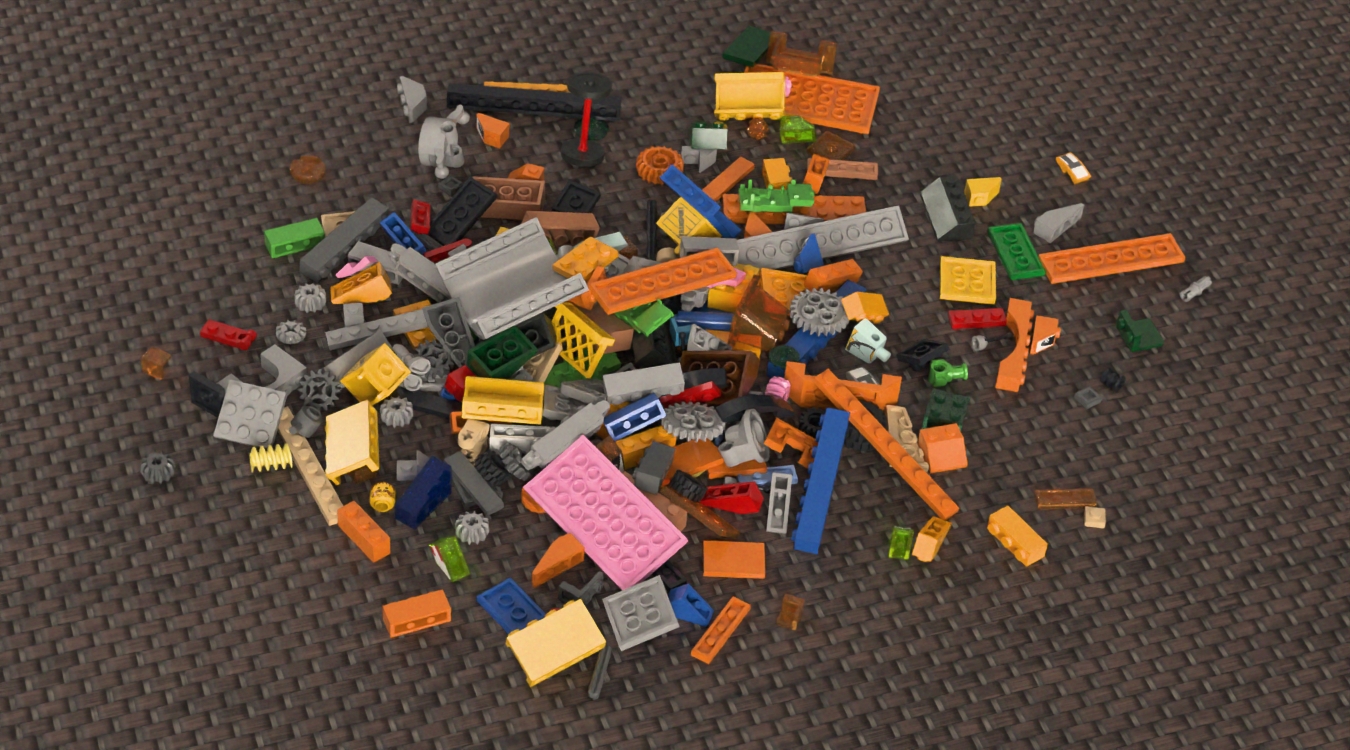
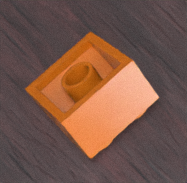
[918,423,968,474]

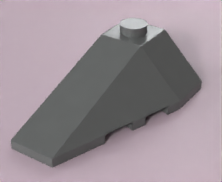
[422,297,475,372]

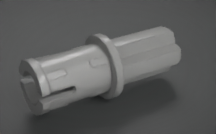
[1180,276,1212,302]

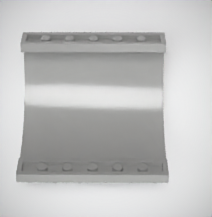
[435,217,589,340]

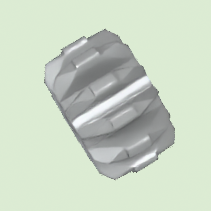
[294,282,326,313]
[380,396,413,429]
[455,511,489,545]

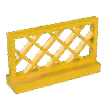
[551,301,615,379]

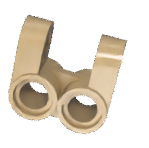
[458,419,490,466]

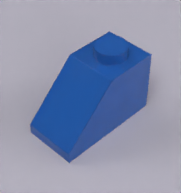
[668,583,714,627]

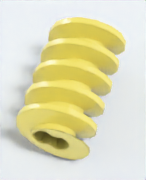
[250,443,292,473]

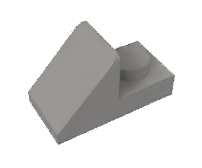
[681,146,717,173]
[397,450,437,481]

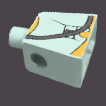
[845,318,891,363]

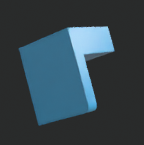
[669,317,692,346]

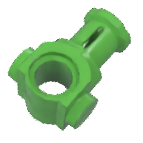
[928,359,968,387]

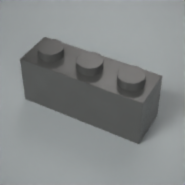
[632,441,676,495]

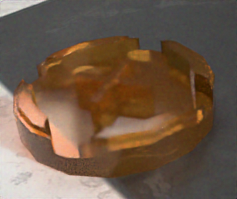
[290,156,326,184]

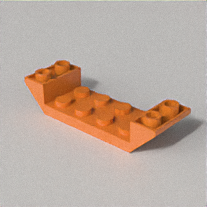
[785,361,902,413]

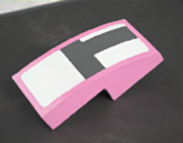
[336,256,378,278]

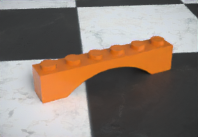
[995,298,1034,392]

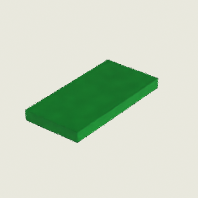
[987,223,1046,280]

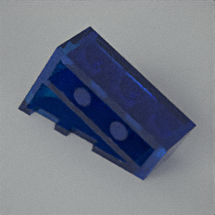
[394,456,452,530]

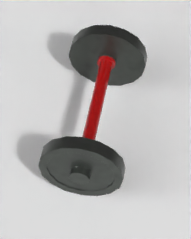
[560,72,612,167]

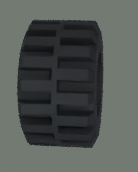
[844,400,886,451]

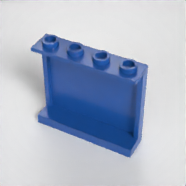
[660,165,742,238]

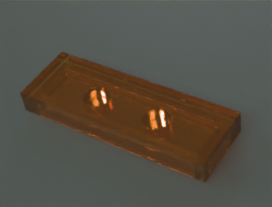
[1034,489,1097,509]

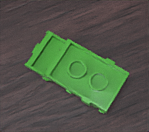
[738,179,815,212]
[614,299,674,337]
[544,347,621,388]

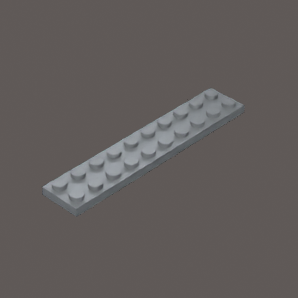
[737,206,909,272]

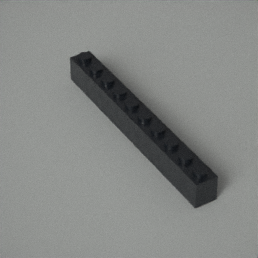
[447,83,622,121]

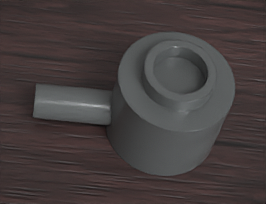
[289,405,323,438]

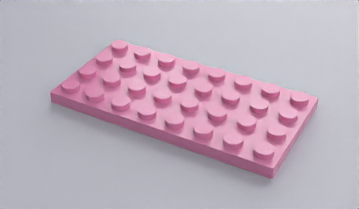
[523,435,688,590]

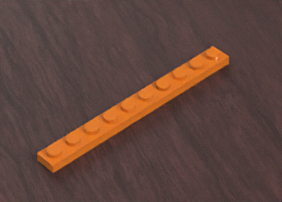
[813,368,960,520]

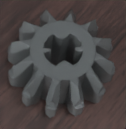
[140,450,175,484]

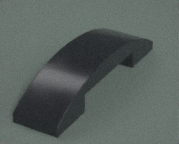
[658,368,727,401]
[716,395,794,422]

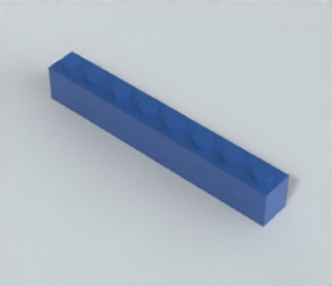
[766,280,867,378]
[791,407,850,554]

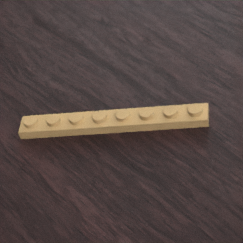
[277,406,343,526]

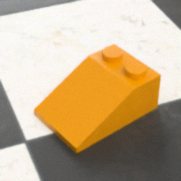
[330,262,392,304]

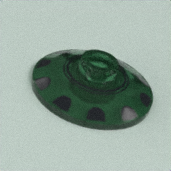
[574,118,609,141]

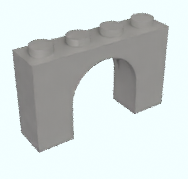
[216,344,307,396]

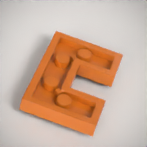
[763,418,818,469]

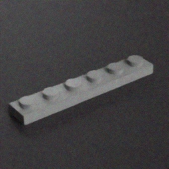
[325,309,428,350]

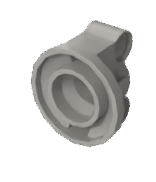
[718,409,770,467]

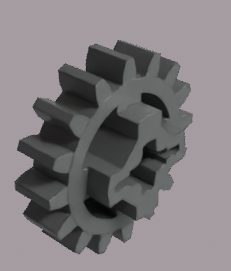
[414,339,454,379]
[298,369,342,412]
[498,443,536,481]

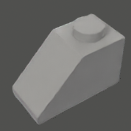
[784,212,824,230]
[343,303,364,327]

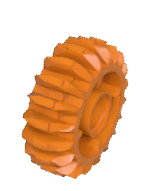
[636,146,684,185]

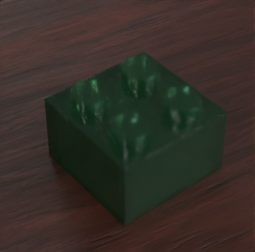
[922,388,970,432]

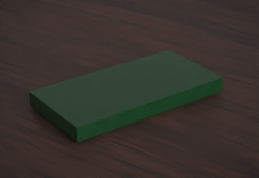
[722,26,780,68]

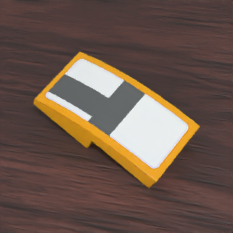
[1056,152,1091,185]

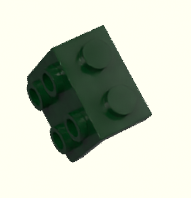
[1116,310,1164,352]

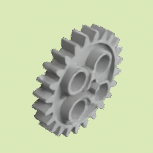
[789,288,849,336]
[661,402,726,442]

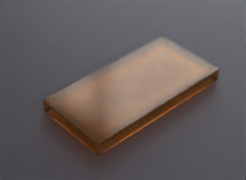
[660,486,741,538]

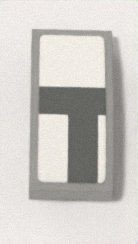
[846,367,879,385]

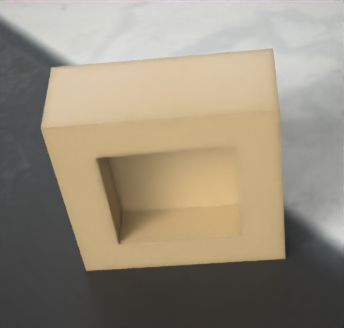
[1084,506,1106,528]

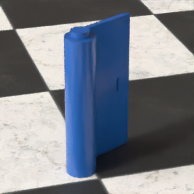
[674,300,769,333]

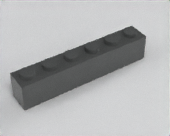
[300,197,389,283]

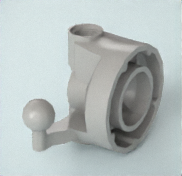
[418,105,470,179]

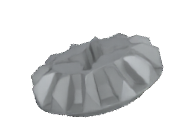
[276,320,306,344]

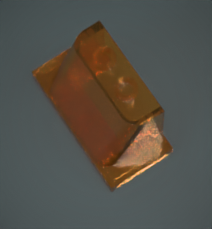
[767,31,837,77]
[728,274,790,353]

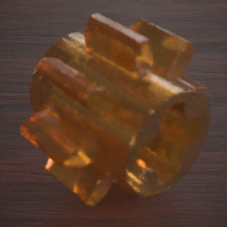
[747,118,769,140]

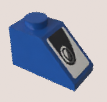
[794,233,824,275]

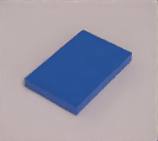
[477,577,546,634]

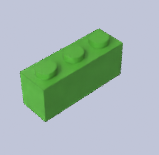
[264,218,325,258]

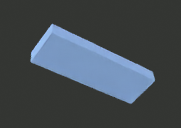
[736,465,798,487]

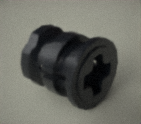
[1100,368,1126,393]

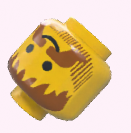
[369,482,396,512]

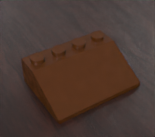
[680,351,760,406]

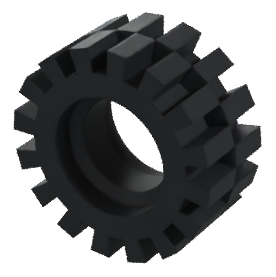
[798,407,826,439]
[475,449,512,487]
[669,470,708,503]

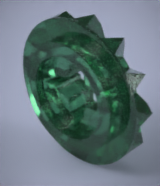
[769,345,800,369]

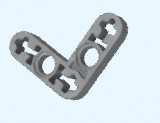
[560,379,607,405]

